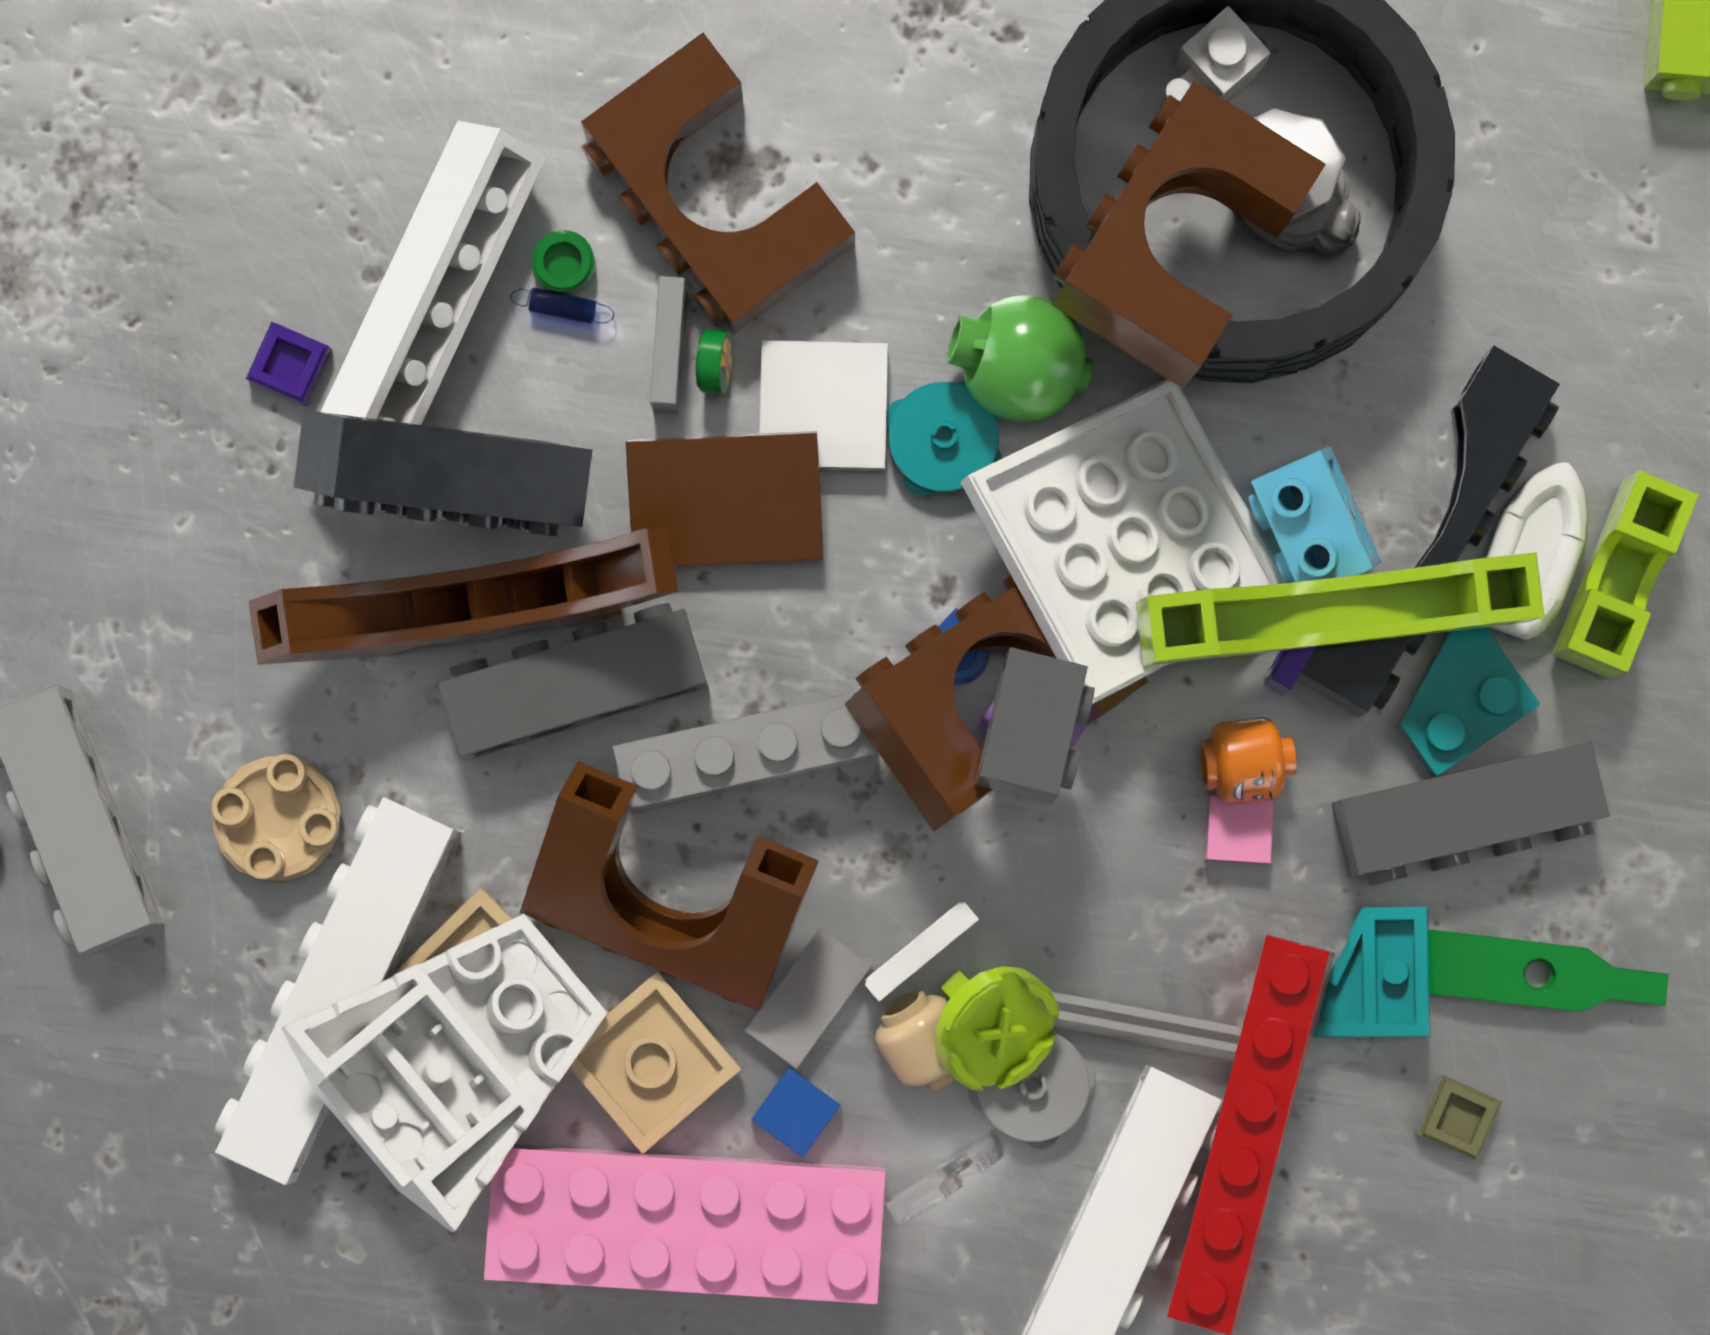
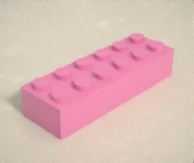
[484,1144,886,1304]

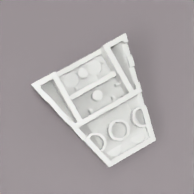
[282,914,608,1233]

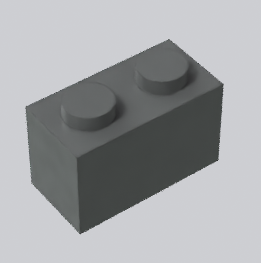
[974,647,1095,803]

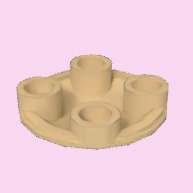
[211,754,341,882]

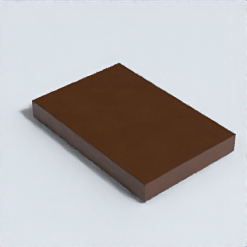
[625,431,824,566]

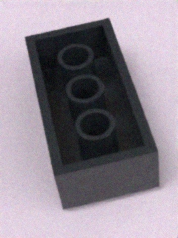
[294,410,593,536]

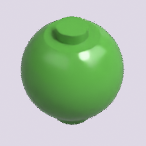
[946,295,1093,423]

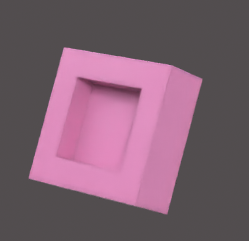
[1204,795,1274,864]

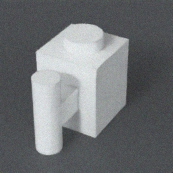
[1159,6,1271,110]

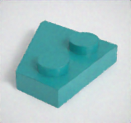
[1396,627,1541,778]
[1312,907,1431,1038]

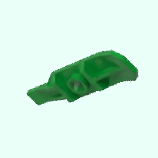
[1429,929,1669,1012]

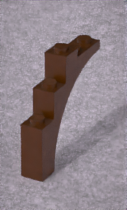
[248,527,678,665]

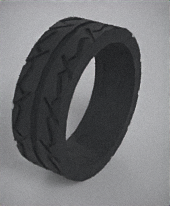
[1029,0,1455,383]

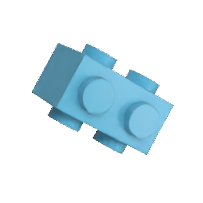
[1249,446,1382,583]

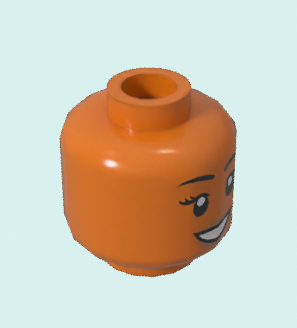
[1200,717,1297,805]

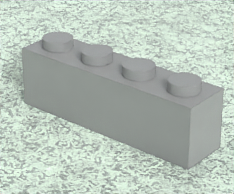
[0,685,164,954]
[613,692,880,813]

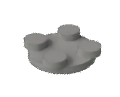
[968,1032,1096,1149]

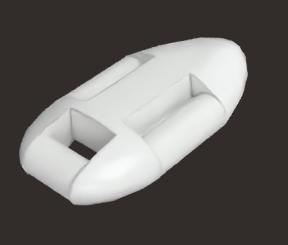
[1485,462,1588,640]

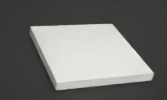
[960,379,1285,704]

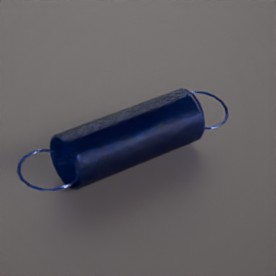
[510,287,615,324]

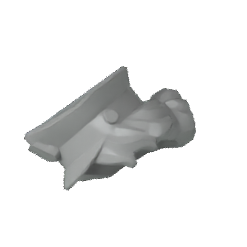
[1242,108,1361,256]

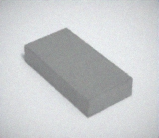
[650,276,688,414]
[745,927,872,1069]

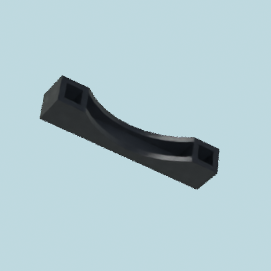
[1296,345,1560,717]

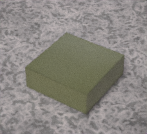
[1415,1075,1503,1161]

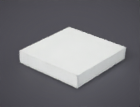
[759,340,888,472]

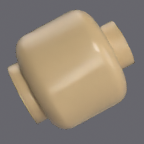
[875,990,955,1090]

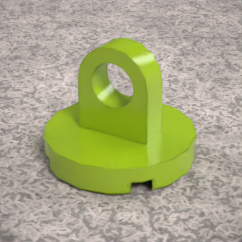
[935,966,1059,1091]

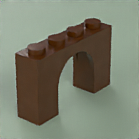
[581,32,855,334]
[1051,80,1326,389]
[845,575,1149,832]
[519,761,819,1011]

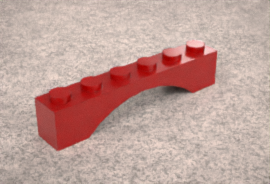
[1167,935,1335,1335]

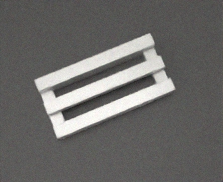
[864,902,979,1002]

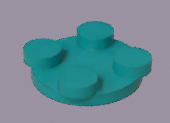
[886,381,1002,498]

